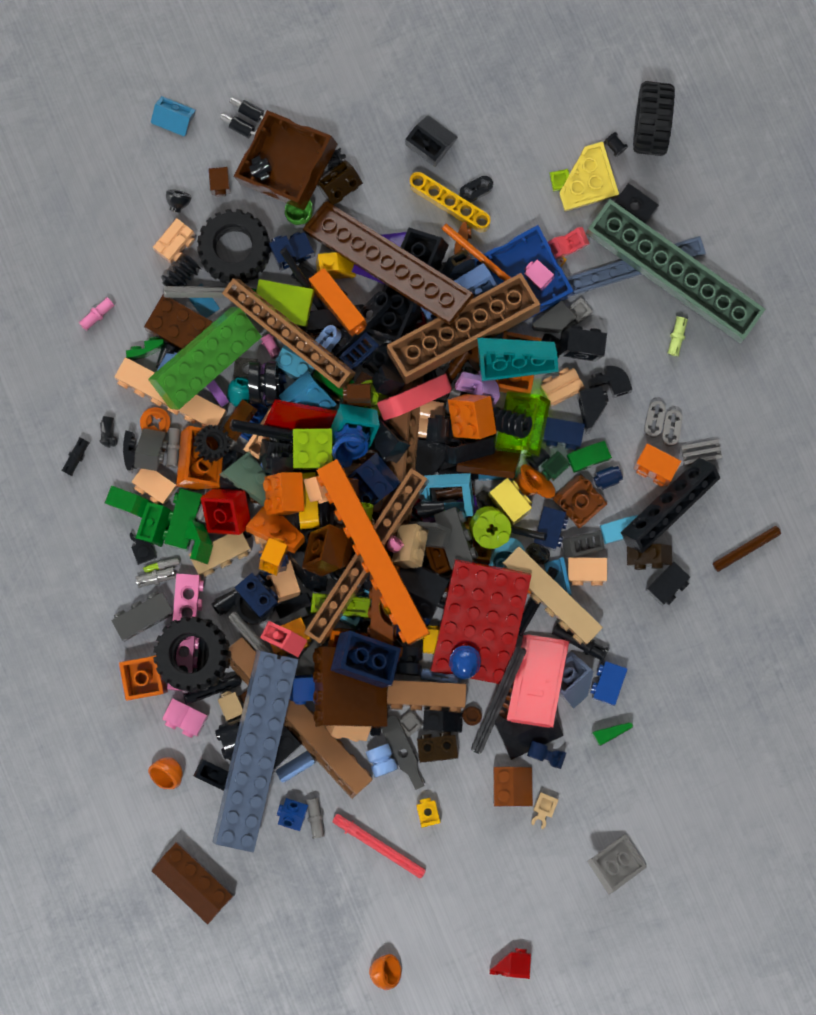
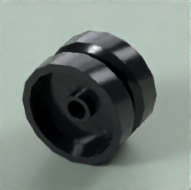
[248,361,280,404]

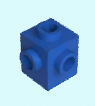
[276,798,308,831]

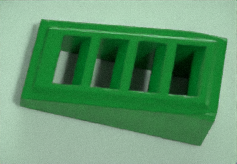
[591,722,633,746]

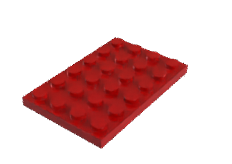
[430,559,532,684]

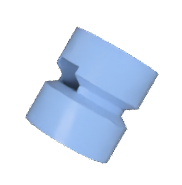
[365,743,398,778]

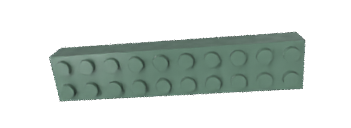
[586,199,766,343]

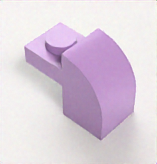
[455,370,500,407]

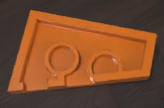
[246,506,305,553]

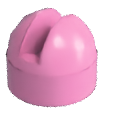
[386,535,404,552]

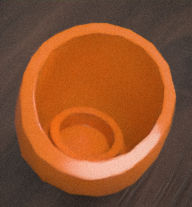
[148,757,183,790]
[369,954,401,990]

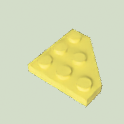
[559,142,619,212]

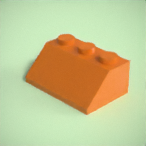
[176,426,223,490]

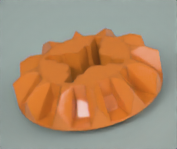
[140,407,171,432]

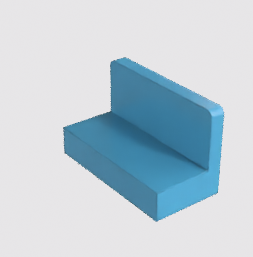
[151,96,196,136]
[544,557,572,596]

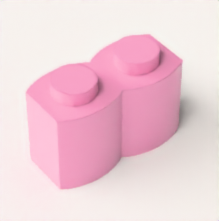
[162,698,208,738]

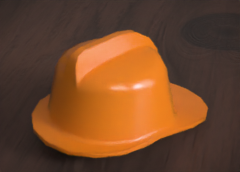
[514,464,555,498]

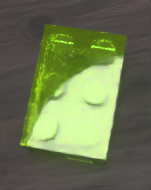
[495,392,551,456]

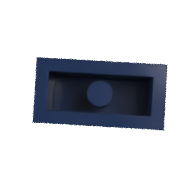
[542,417,585,451]
[533,506,568,551]

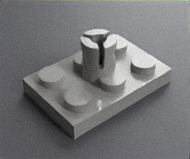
[587,834,647,894]

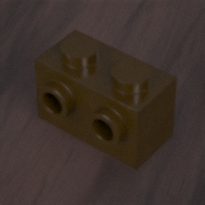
[317,160,363,205]
[627,544,672,570]
[417,732,458,763]

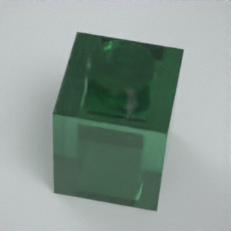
[540,451,571,482]

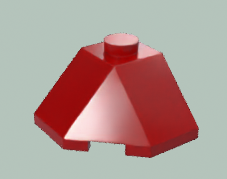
[489,948,531,979]

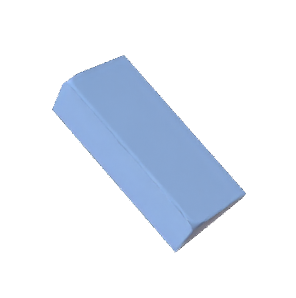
[276,751,315,783]

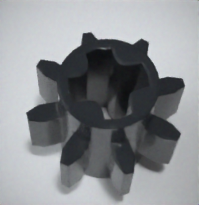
[328,148,346,170]
[249,156,272,181]

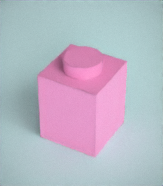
[524,260,555,291]

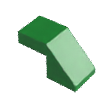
[104,486,153,518]
[184,519,213,564]

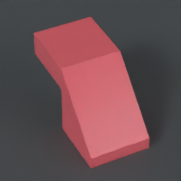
[548,227,590,260]

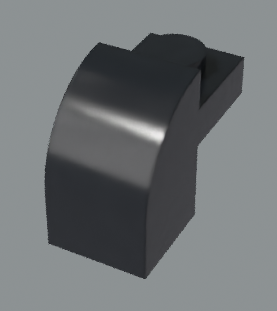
[588,365,632,398]

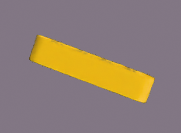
[410,172,490,233]

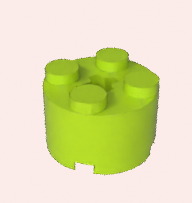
[469,506,511,549]

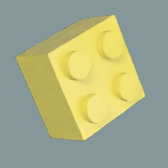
[489,478,532,526]

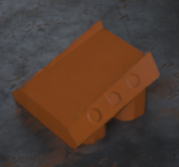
[552,473,607,528]

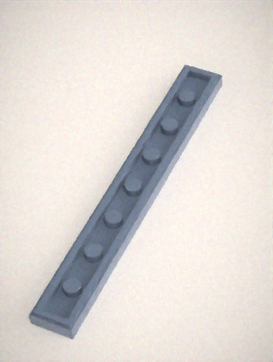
[566,236,706,296]

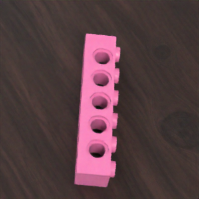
[167,574,204,692]

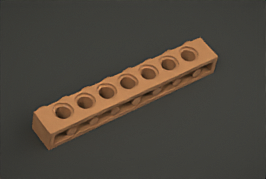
[222,278,356,388]

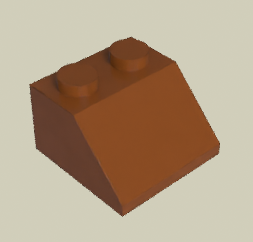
[493,767,533,807]

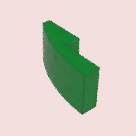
[126,337,165,361]
[566,441,612,473]

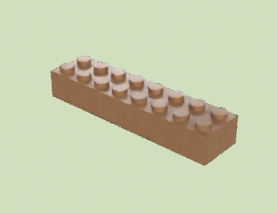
[387,273,540,384]

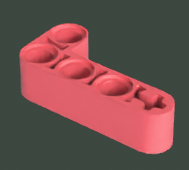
[377,373,452,421]

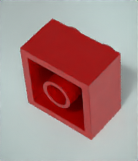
[201,488,251,535]

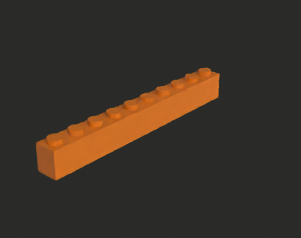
[316,459,430,645]

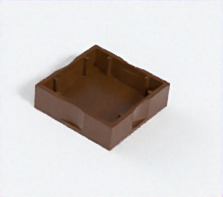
[233,110,338,210]

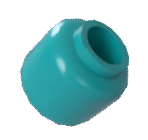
[226,378,250,407]

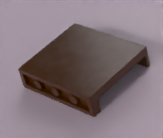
[313,646,387,728]

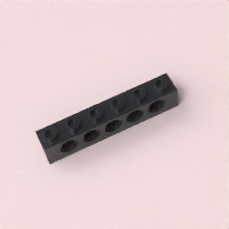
[621,458,720,553]

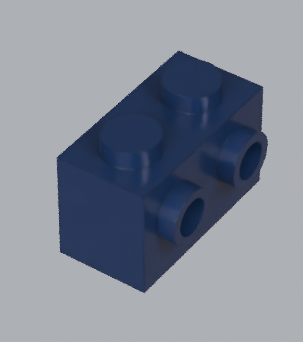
[234,573,278,618]

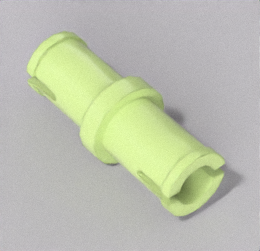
[667,317,688,357]

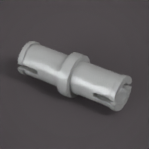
[166,428,181,468]
[136,567,176,588]
[306,798,325,839]

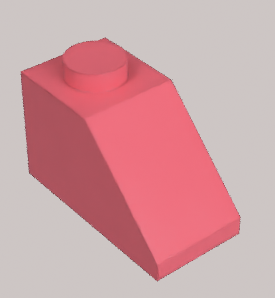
[260,621,307,657]

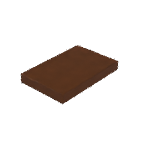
[457,450,520,479]

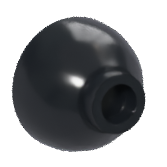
[166,189,192,213]

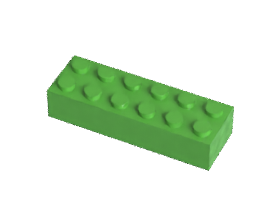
[148,307,262,410]

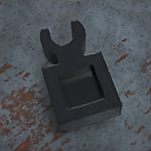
[130,532,157,565]

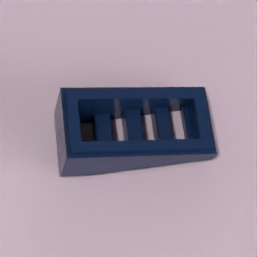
[339,333,379,371]

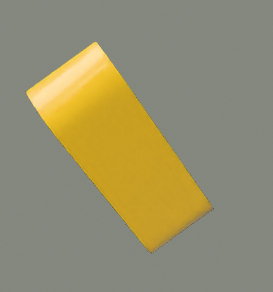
[299,472,320,529]

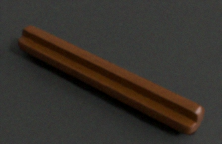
[713,526,781,572]

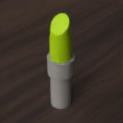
[143,557,180,572]

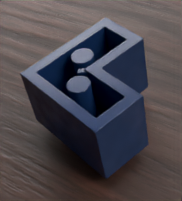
[269,232,315,272]

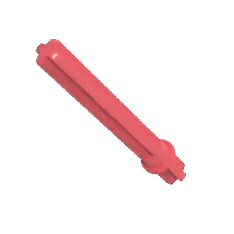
[332,814,426,878]

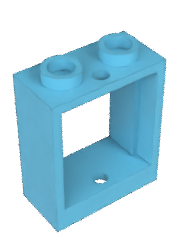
[421,473,474,517]

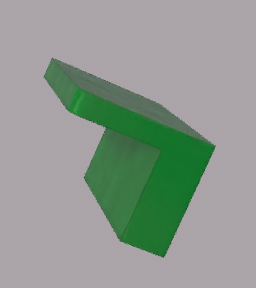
[136,502,172,547]

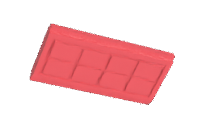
[507,634,569,728]

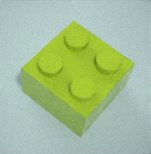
[293,429,332,470]

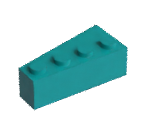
[477,338,559,381]

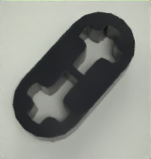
[459,176,493,203]

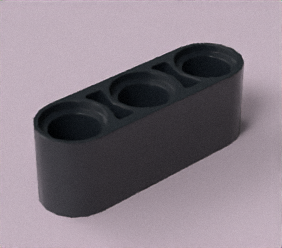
[445,434,496,464]

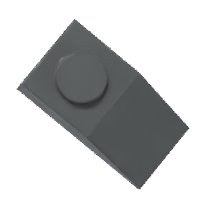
[532,301,576,333]

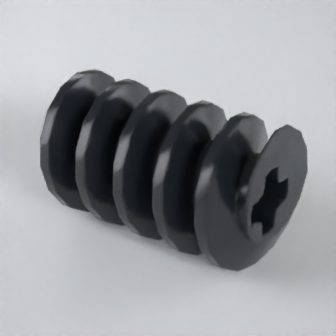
[161,254,202,286]
[493,406,533,439]

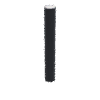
[493,525,547,541]

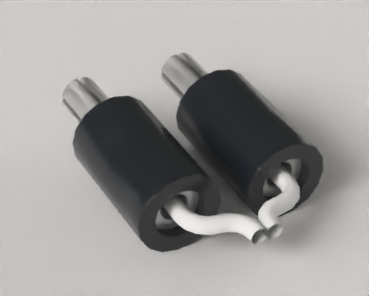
[220,97,264,139]

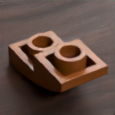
[454,222,472,255]

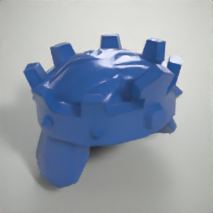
[332,424,370,468]

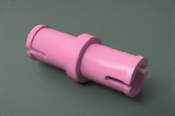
[78,297,115,331]

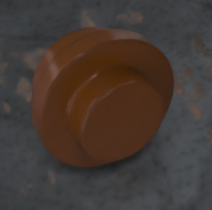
[463,706,482,726]

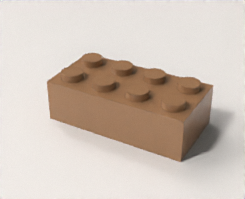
[387,680,466,713]

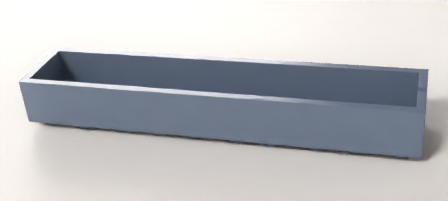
[212,650,298,853]

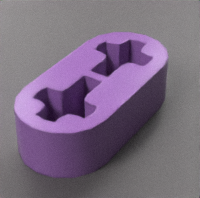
[206,380,229,407]

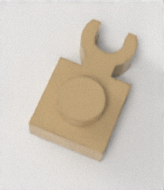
[531,792,558,829]

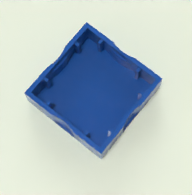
[473,225,574,330]

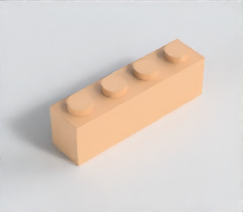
[253,535,300,603]

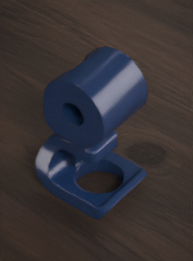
[527,741,567,769]

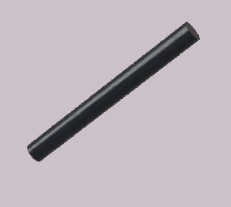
[280,248,324,310]

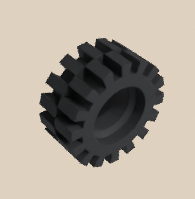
[193,425,231,462]

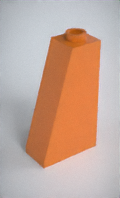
[309,268,367,336]

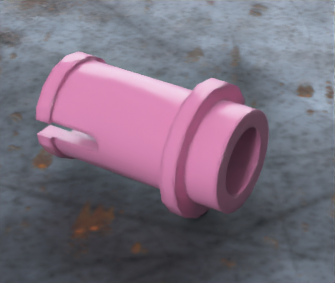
[261,333,280,359]

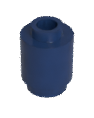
[593,466,623,490]

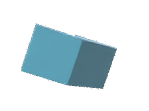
[600,515,638,544]

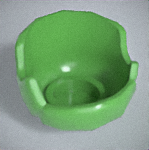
[284,200,313,225]

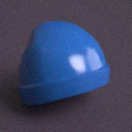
[449,645,481,679]

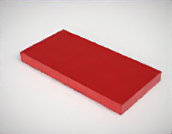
[264,399,337,430]

